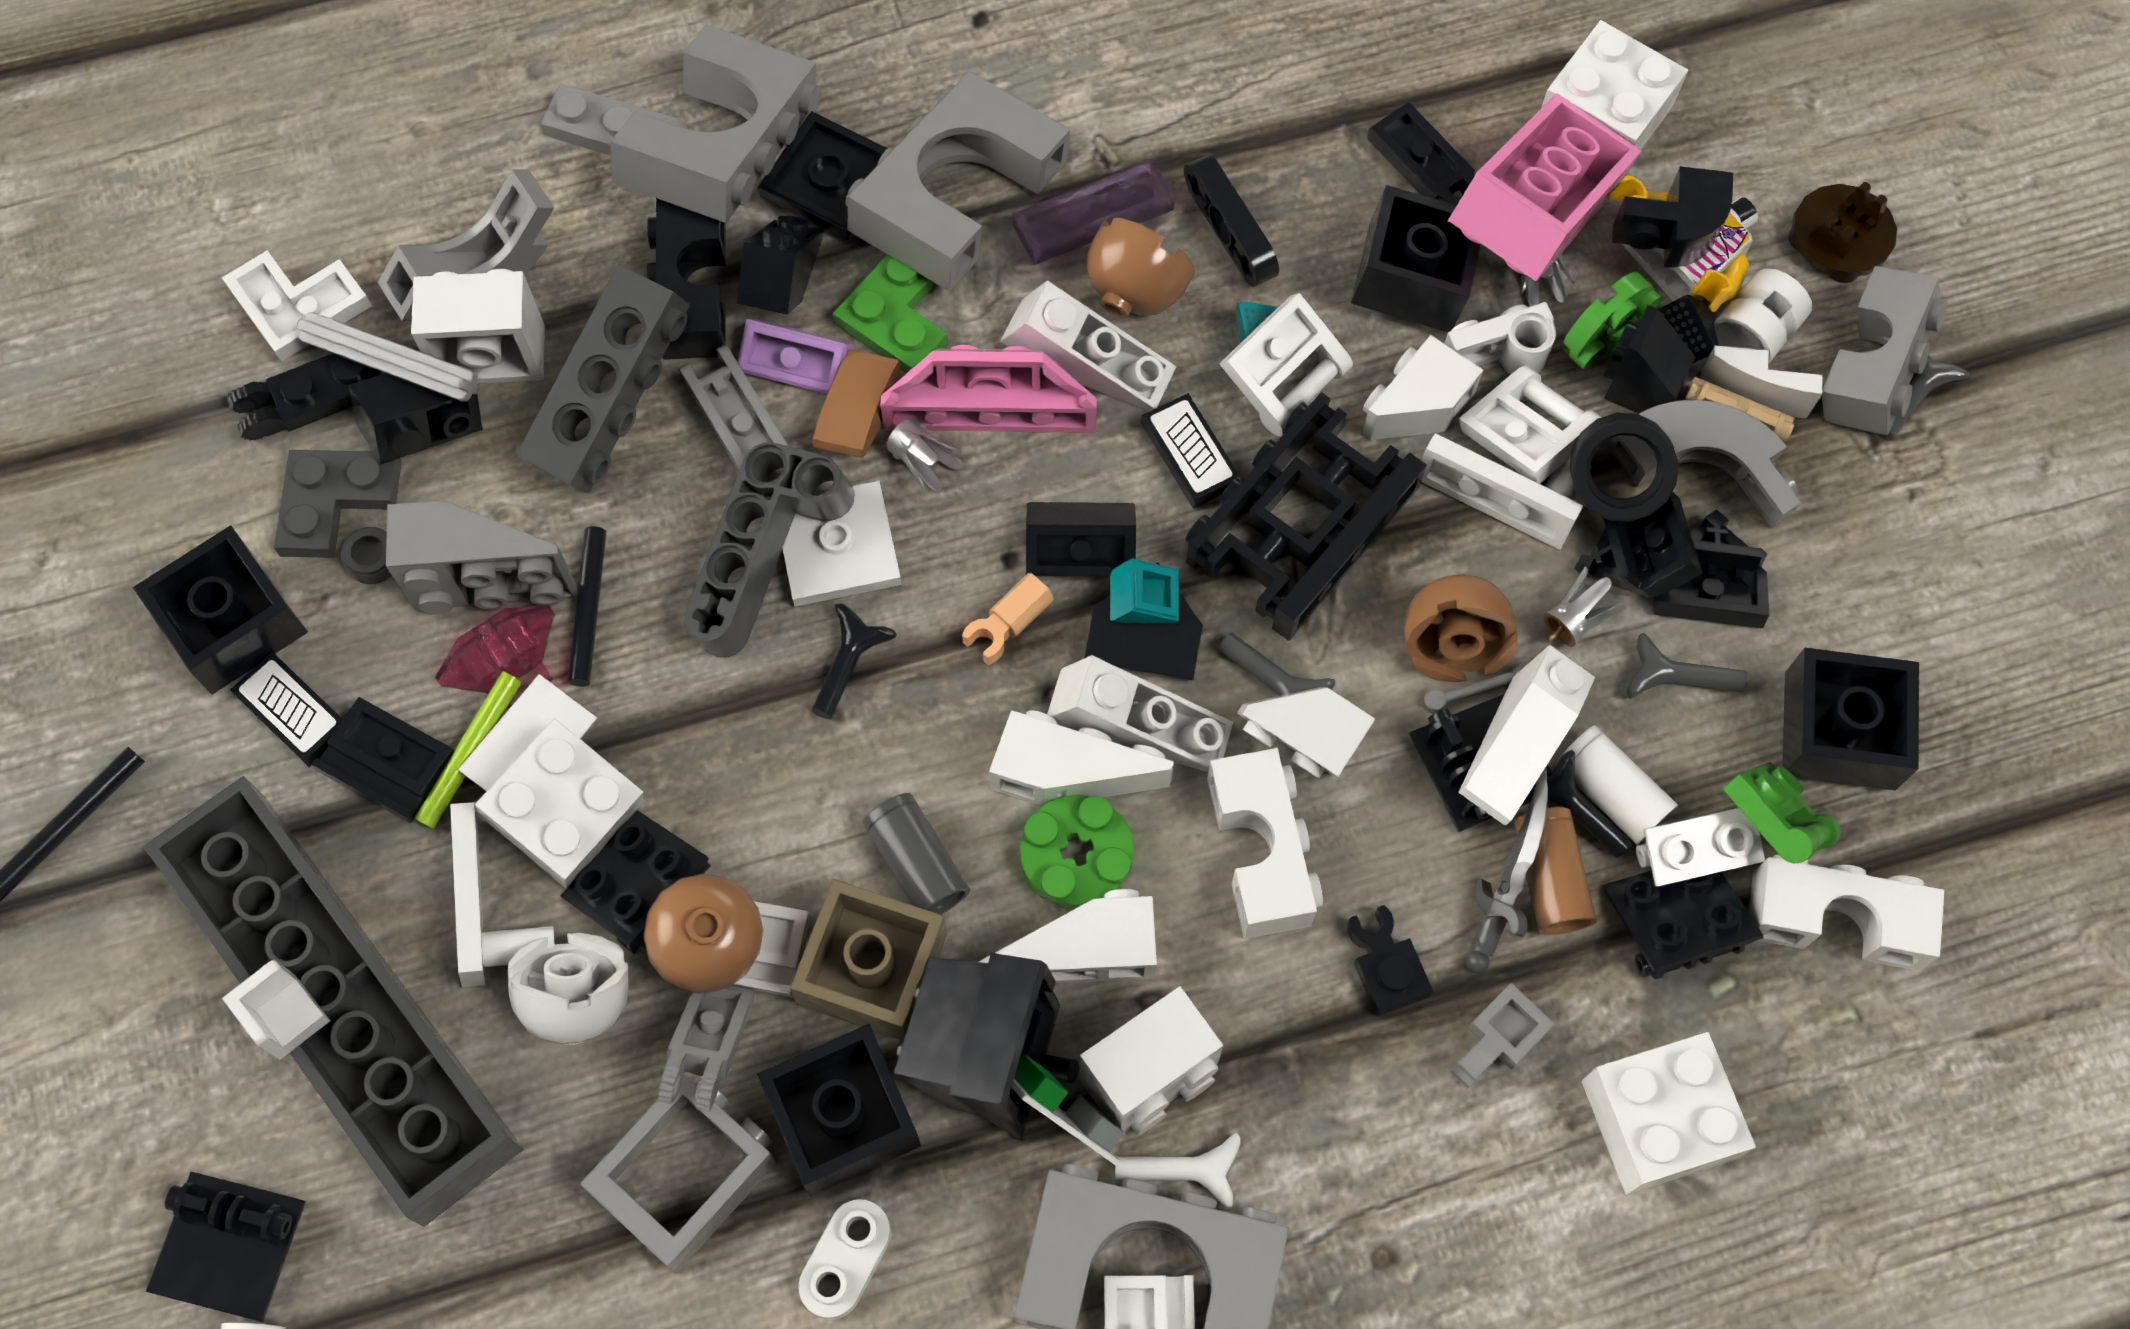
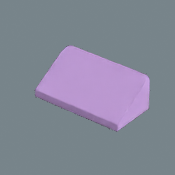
[737,319,855,394]

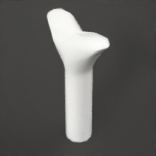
[1115,1132,1241,1210]

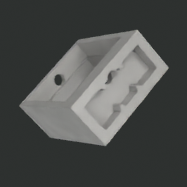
[580,1074,777,1274]

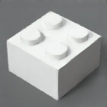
[1541,20,1688,150]
[411,269,545,384]
[475,718,643,889]
[1079,986,1223,1136]
[1581,1032,1756,1195]

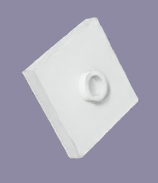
[782,481,902,607]

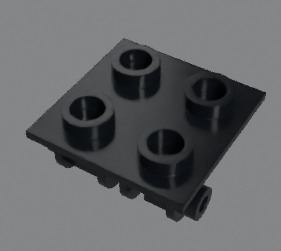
[1409,694,1552,833]
[560,810,711,954]
[1603,870,1763,979]
[145,1172,306,1322]

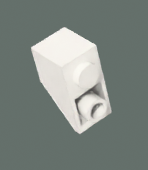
[1362,335,1483,440]
[1237,687,1375,779]

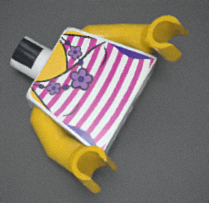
[1608,175,1758,312]

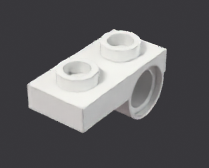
[1444,302,1556,374]

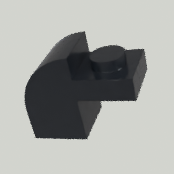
[1612,166,1733,268]

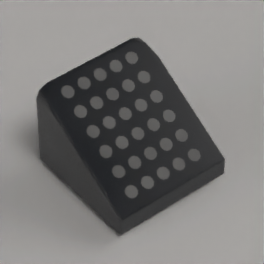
[1659,295,1719,364]

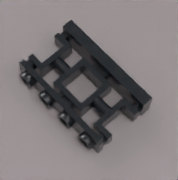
[1185,392,1427,641]

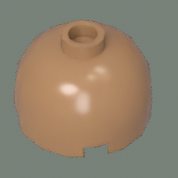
[1087,218,1195,318]
[1404,574,1518,682]
[644,874,764,994]

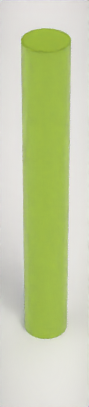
[414,671,522,829]

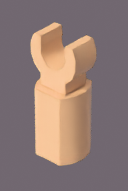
[962,573,1054,665]

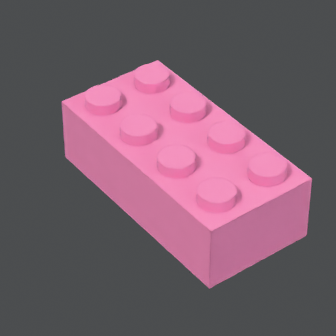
[1448,93,1642,281]

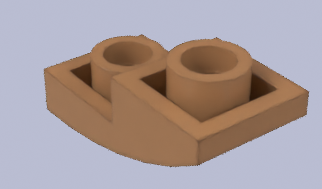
[812,349,900,458]

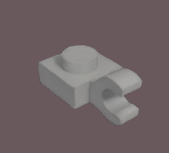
[1451,983,1555,1088]

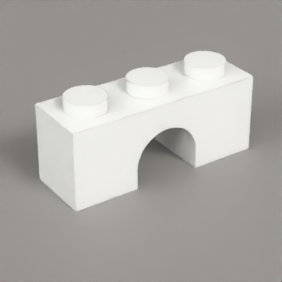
[1207,748,1323,939]
[1749,854,1944,971]

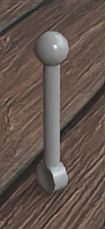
[1423,663,1527,713]

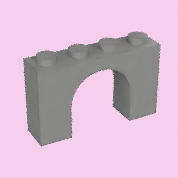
[610,24,821,223]
[845,71,1070,291]
[1014,1164,1289,1329]

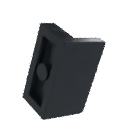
[1026,502,1136,576]

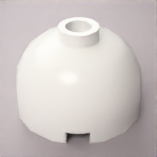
[508,933,628,1045]

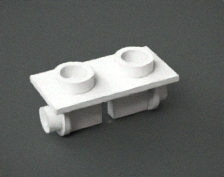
[1636,808,1765,886]

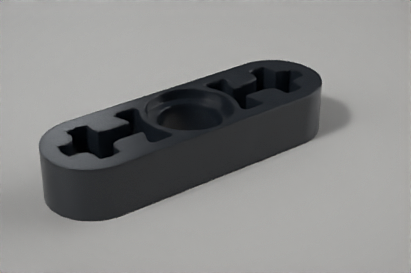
[1184,154,1279,287]

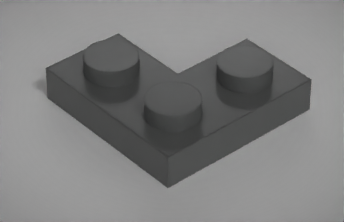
[274,450,402,558]

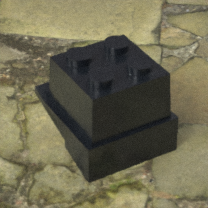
[894,953,1079,1140]

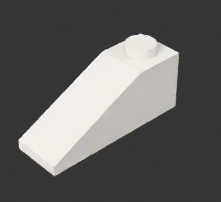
[1459,645,1595,825]
[979,889,1157,984]

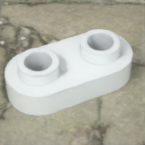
[799,1199,891,1320]

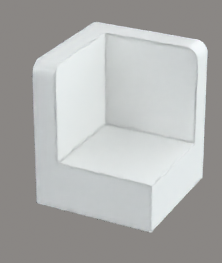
[222,960,330,1060]

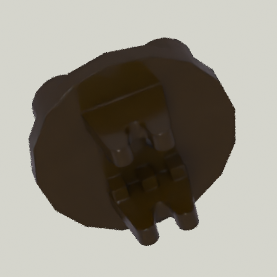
[1788,182,1897,283]

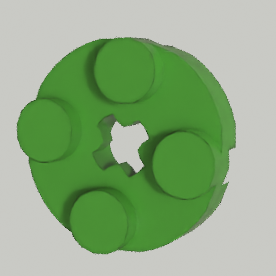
[1562,272,1662,370]
[1020,795,1134,911]

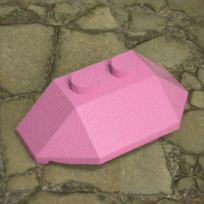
[880,345,1097,433]

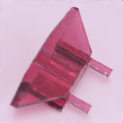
[435,605,555,710]

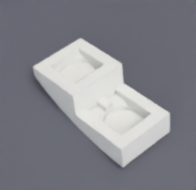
[1701,345,1822,419]

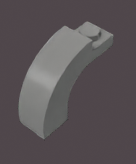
[378,169,554,321]
[1606,400,1801,528]

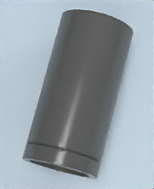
[863,793,970,915]

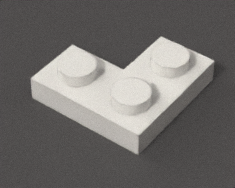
[222,250,372,362]

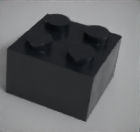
[1351,185,1481,332]
[132,525,308,695]
[1782,647,1919,791]
[757,1024,921,1197]

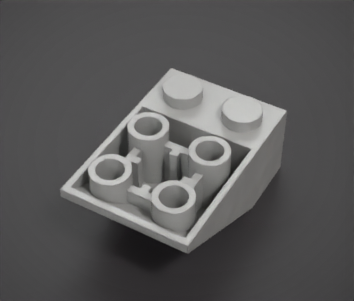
[386,500,578,614]

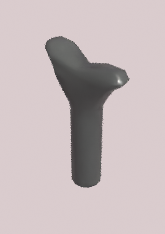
[1876,356,1970,441]
[1219,633,1335,696]
[1627,633,1747,699]

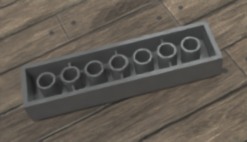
[143,776,524,1227]

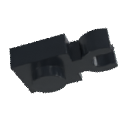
[1347,905,1434,1017]

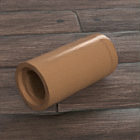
[1514,807,1597,935]

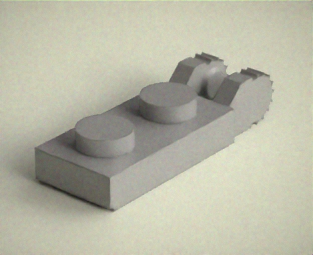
[658,985,755,1112]

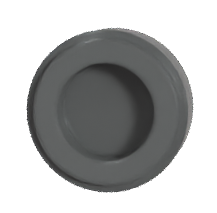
[341,527,392,584]

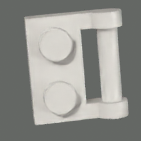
[1219,293,1353,436]
[1459,366,1602,484]

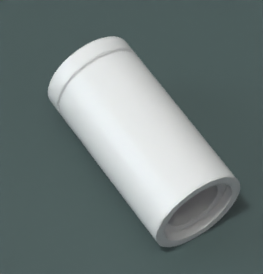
[1554,725,1678,845]

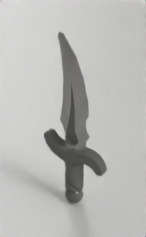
[1466,768,1548,973]

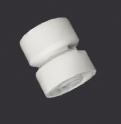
[1713,268,1812,364]

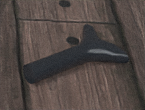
[811,603,897,719]
[1527,750,1632,858]

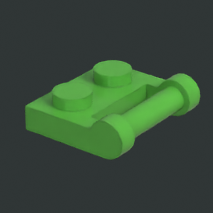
[1722,762,1841,864]

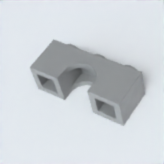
[1822,266,1947,435]

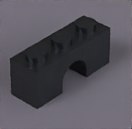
[647,198,726,360]

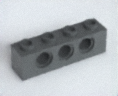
[516,263,690,493]

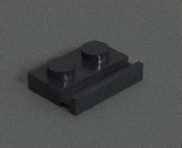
[311,697,454,823]

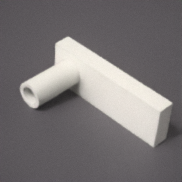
[1421,433,1591,550]
[450,802,555,988]

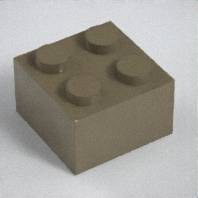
[790,879,947,1040]

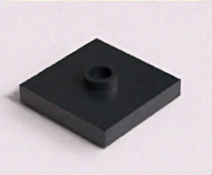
[758,111,888,240]

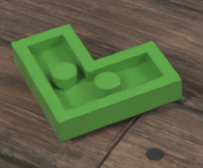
[833,254,948,374]

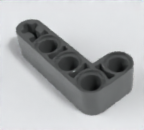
[684,442,855,658]

